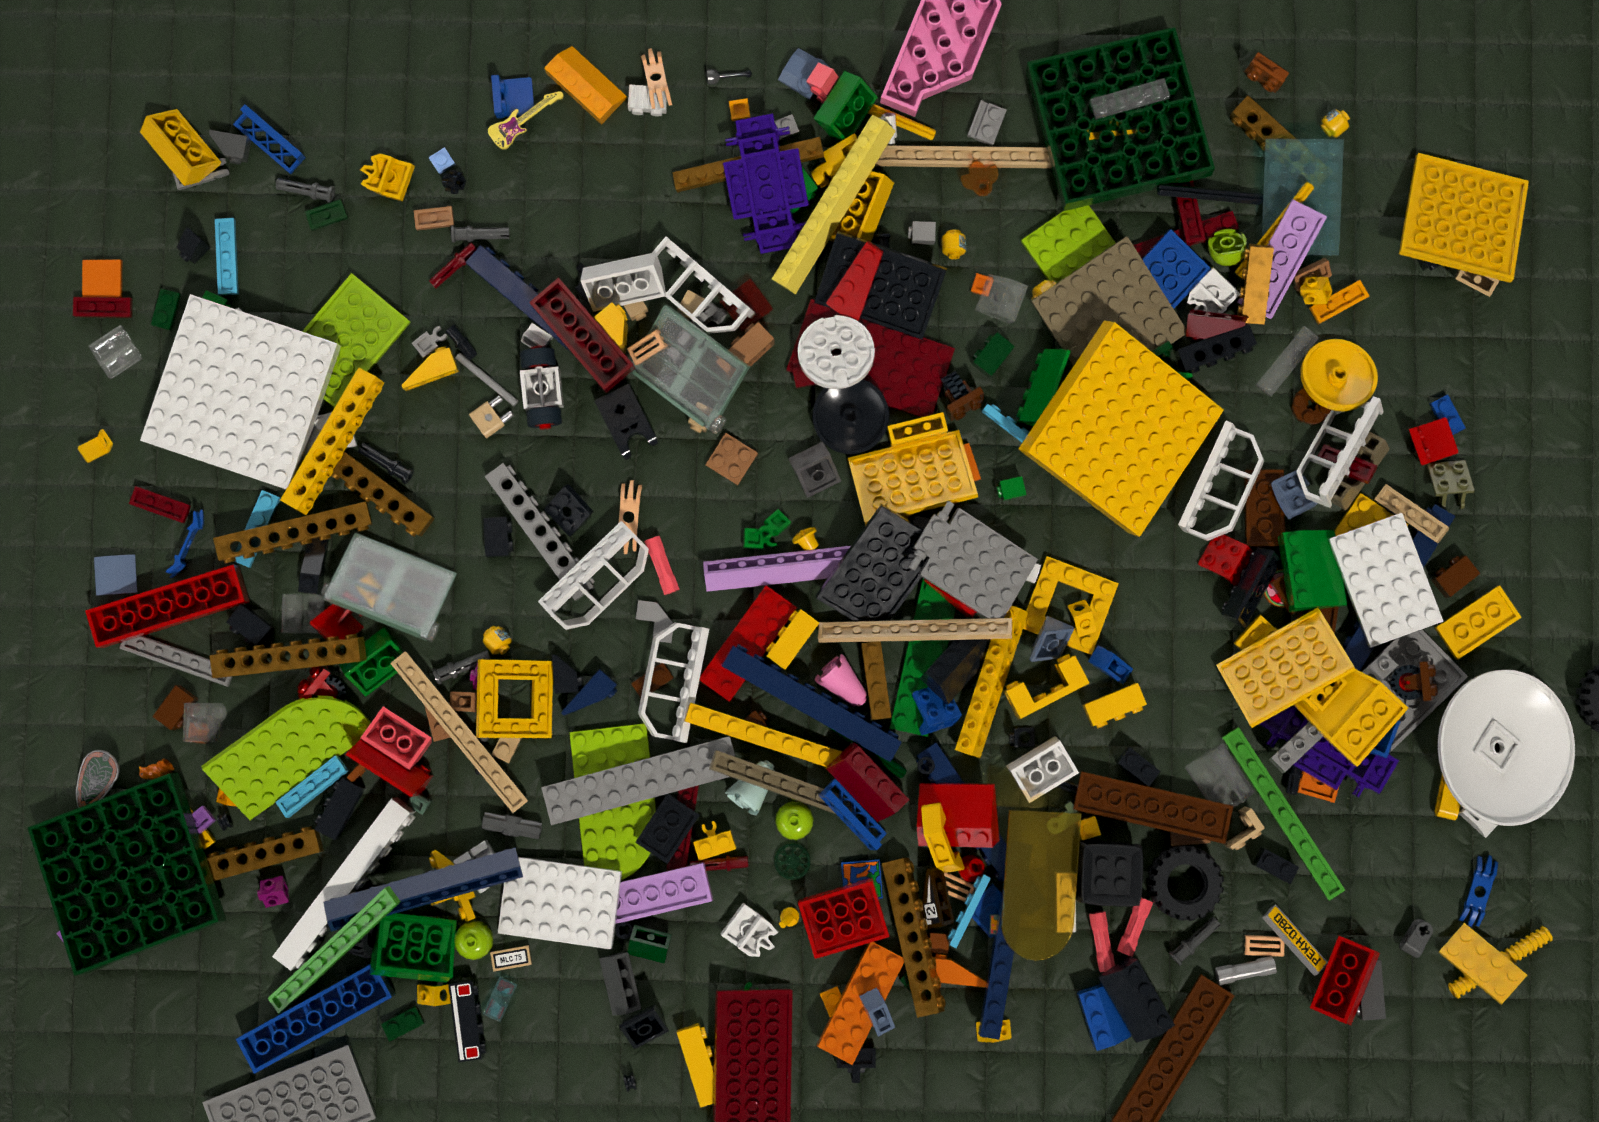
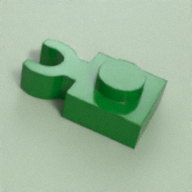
[757,509,791,542]
[743,528,777,549]

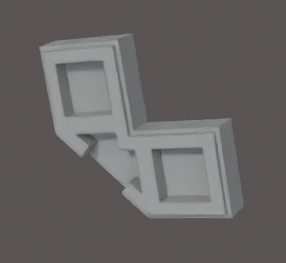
[636,600,673,643]

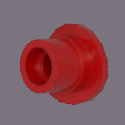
[959,855,984,882]

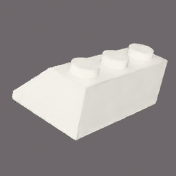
[1006,736,1079,803]

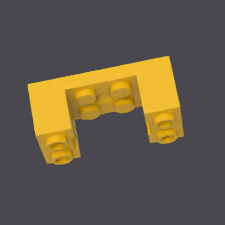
[1003,654,1089,719]

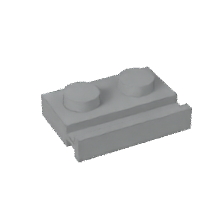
[967,100,1006,146]

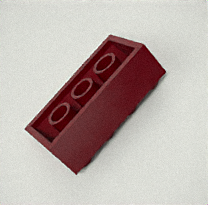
[826,741,909,822]

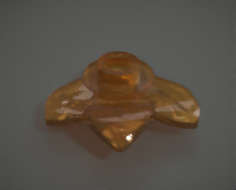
[961,160,998,196]

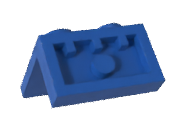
[491,75,534,119]
[912,687,962,735]

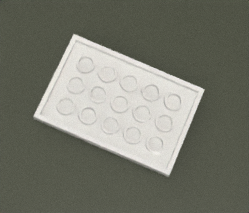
[1328,513,1443,648]
[498,857,622,949]

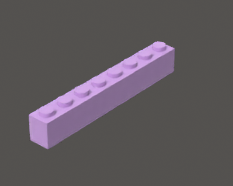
[703,546,851,592]

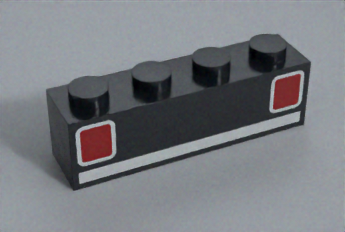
[449,979,487,1062]

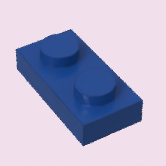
[1429,395,1466,435]

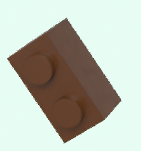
[1431,555,1480,598]
[152,685,199,730]

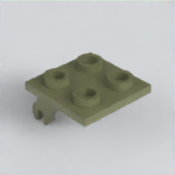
[1427,460,1475,510]

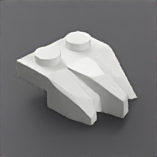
[1187,267,1240,313]
[720,903,778,957]

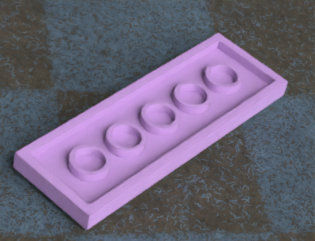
[1237,199,1327,319]
[616,862,713,924]

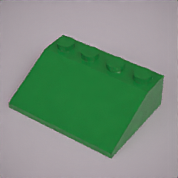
[1016,349,1071,428]
[1277,530,1347,612]
[370,913,457,983]

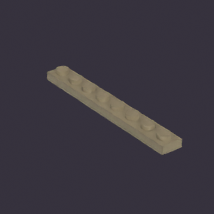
[709,751,852,814]

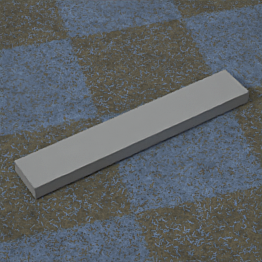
[120,636,232,687]

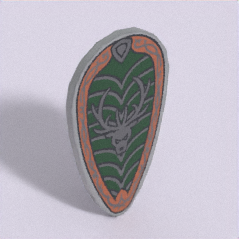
[76,750,119,808]

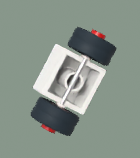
[520,346,564,430]

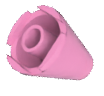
[815,654,867,707]

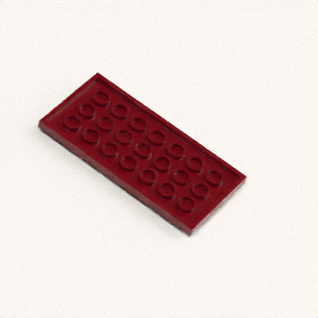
[786,299,955,418]
[713,989,793,1122]

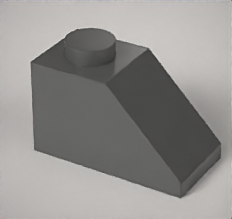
[209,130,251,164]

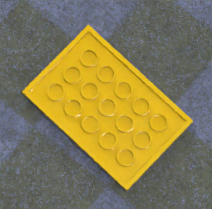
[848,430,978,526]
[1216,608,1356,728]

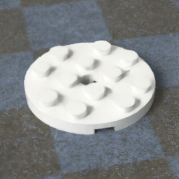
[798,315,875,389]

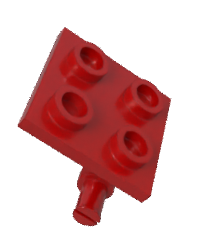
[309,592,364,646]

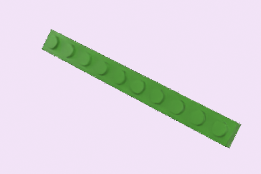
[1221,727,1345,901]
[268,886,401,1014]

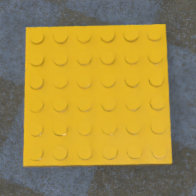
[1399,153,1529,283]

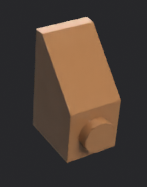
[449,691,477,712]

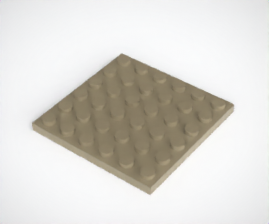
[1031,236,1187,366]

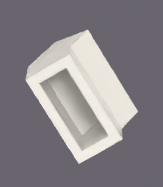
[521,323,553,348]

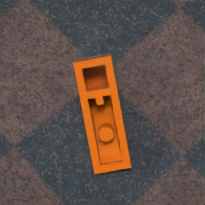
[932,953,987,987]

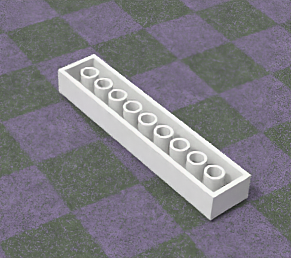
[272,797,416,971]

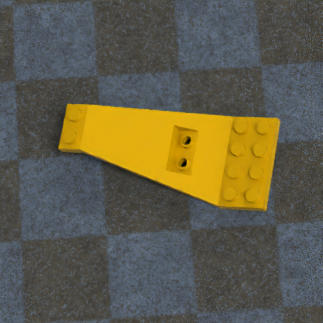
[1234,615,1408,767]

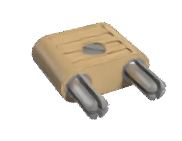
[469,396,514,439]

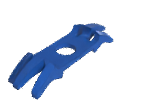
[166,510,204,578]
[1459,855,1498,928]

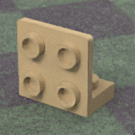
[1224,807,1265,850]

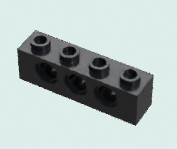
[1175,323,1257,374]

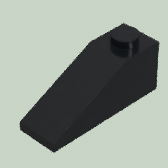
[298,538,329,595]

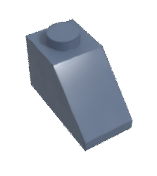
[859,988,895,1036]

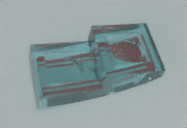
[483,977,517,1022]

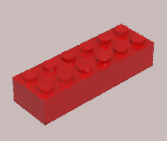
[699,585,797,702]

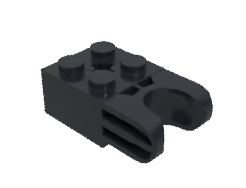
[595,384,658,460]

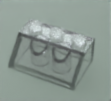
[1185,743,1255,807]

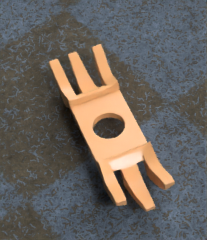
[641,48,672,109]
[619,480,642,554]

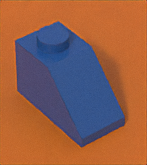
[1088,645,1133,685]

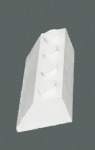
[580,252,666,312]

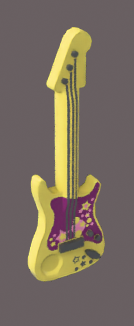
[488,91,564,150]

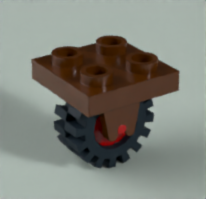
[941,371,984,421]
[1391,661,1438,701]

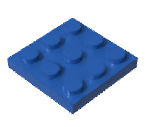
[1142,229,1211,309]

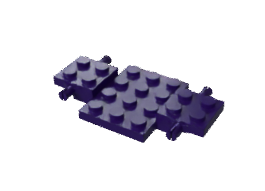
[723,113,809,254]
[1259,697,1399,798]

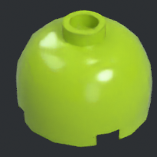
[1208,229,1247,266]
[775,801,814,840]
[454,921,493,960]

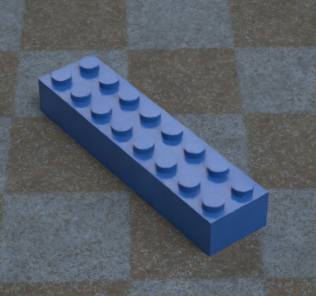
[236,964,396,1074]

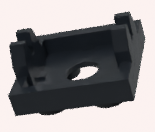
[544,484,594,537]

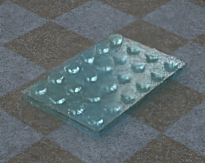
[1262,139,1344,256]

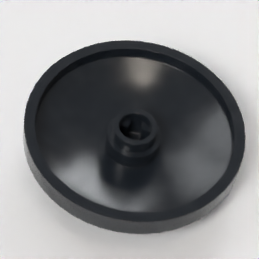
[813,379,889,454]

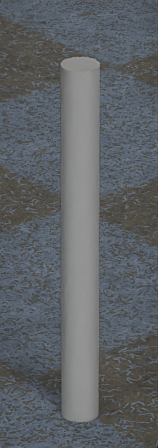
[455,353,518,407]

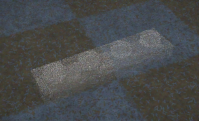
[1090,78,1170,119]
[1256,326,1319,397]

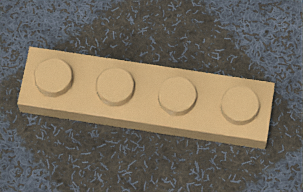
[1374,484,1450,543]

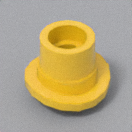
[792,527,819,551]

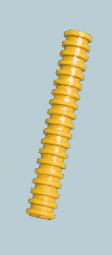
[1448,926,1553,999]

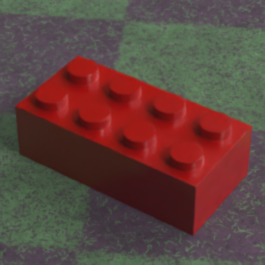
[1310,936,1380,1025]

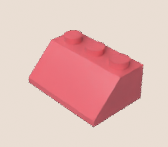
[361,707,432,770]

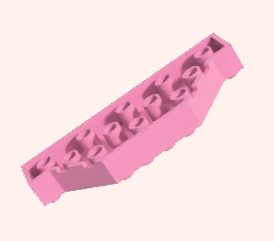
[880,0,1002,117]

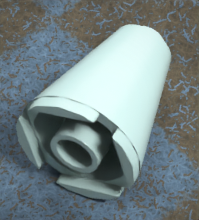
[725,760,775,815]

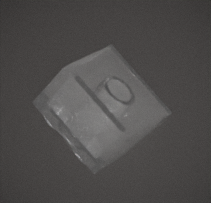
[975,274,1028,324]

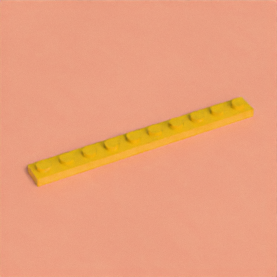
[684,702,842,767]

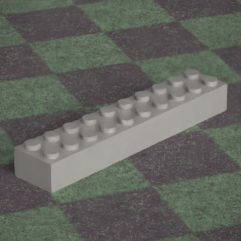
[541,736,736,825]

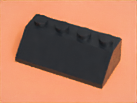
[1221,547,1281,628]
[919,639,991,705]
[1098,956,1175,1043]

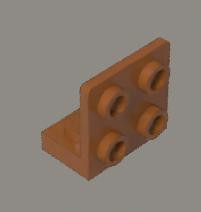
[1244,52,1289,93]

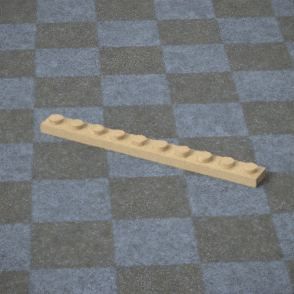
[875,146,1052,168]
[818,618,1012,643]
[390,651,528,813]

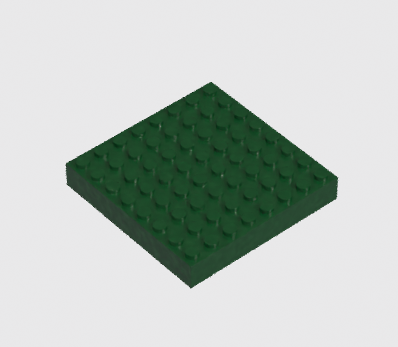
[1026,27,1215,211]
[28,773,227,976]

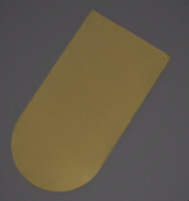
[1002,810,1081,961]

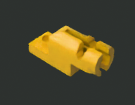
[811,133,858,188]

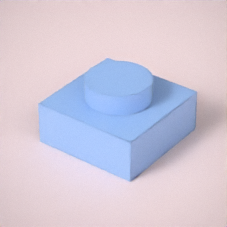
[429,147,456,174]

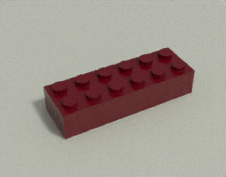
[529,277,635,393]

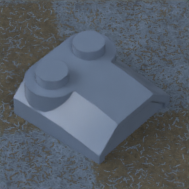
[778,48,830,100]

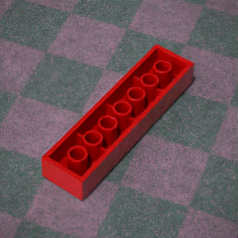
[85,564,250,648]

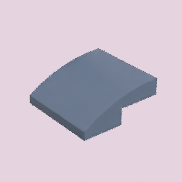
[1271,470,1318,519]
[94,554,137,596]

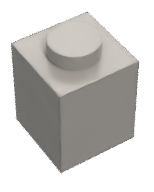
[908,221,936,245]

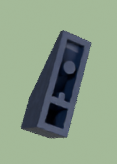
[561,669,618,715]

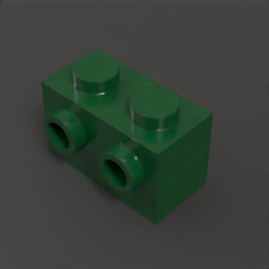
[972,332,1015,378]
[627,925,672,964]

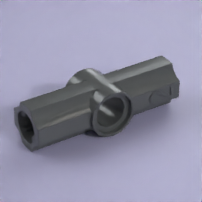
[482,812,543,839]

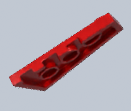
[826,241,884,322]

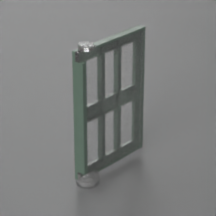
[628,305,750,434]
[321,533,457,642]

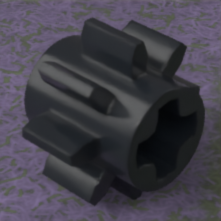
[442,170,466,194]

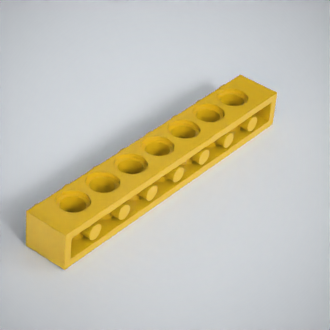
[280,367,384,515]
[955,606,1028,758]

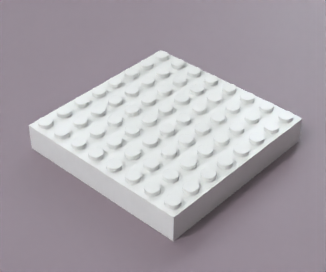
[140,294,341,489]

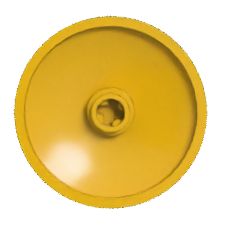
[1300,339,1378,411]

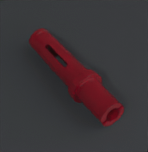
[429,242,477,289]
[690,855,748,871]

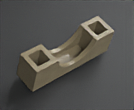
[1331,431,1390,510]

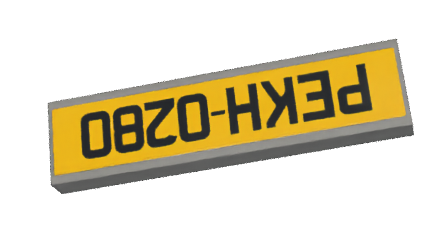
[1262,904,1328,976]

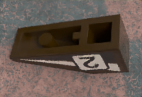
[922,867,955,928]

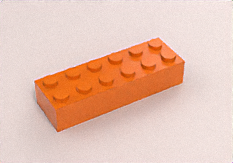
[816,942,904,1065]

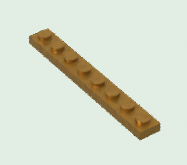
[673,137,824,193]

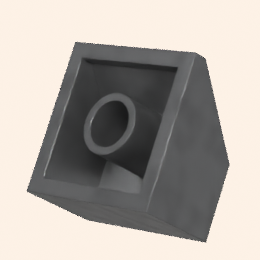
[788,442,841,498]

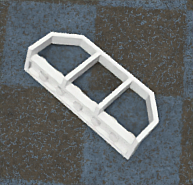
[652,237,756,333]
[1296,396,1384,508]
[1178,421,1264,541]
[538,521,649,630]
[638,622,709,743]

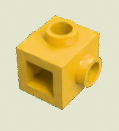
[1300,277,1332,305]

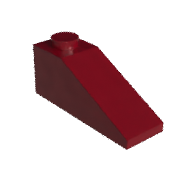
[1186,309,1249,340]

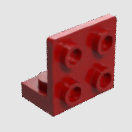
[1409,417,1458,466]
[1198,534,1253,585]

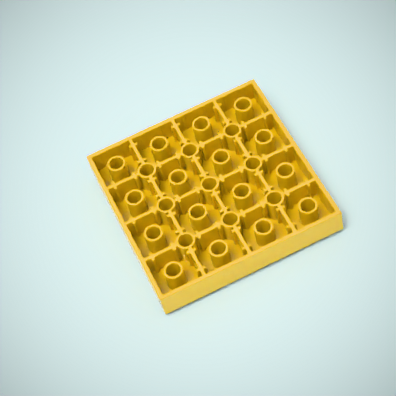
[1018,320,1224,537]

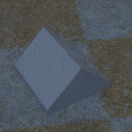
[1029,616,1074,662]

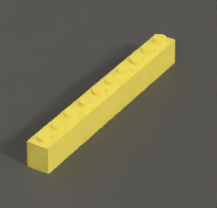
[772,115,895,294]

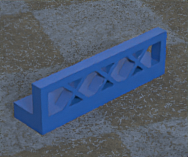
[233,104,306,174]
[818,779,887,850]

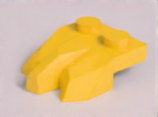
[360,154,415,202]

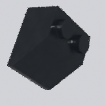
[619,1004,669,1049]

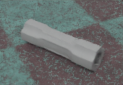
[1215,956,1277,985]

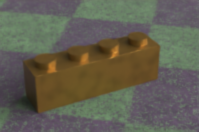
[1237,244,1274,325]
[861,641,891,720]

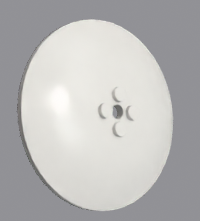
[1438,670,1575,826]

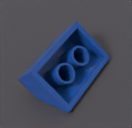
[1076,984,1131,1051]

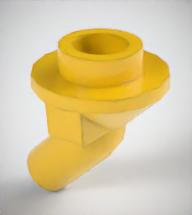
[779,907,799,928]

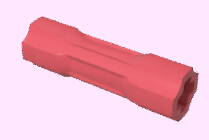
[644,536,680,595]
[1117,897,1153,957]
[1089,911,1115,972]

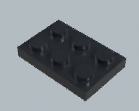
[635,794,700,864]

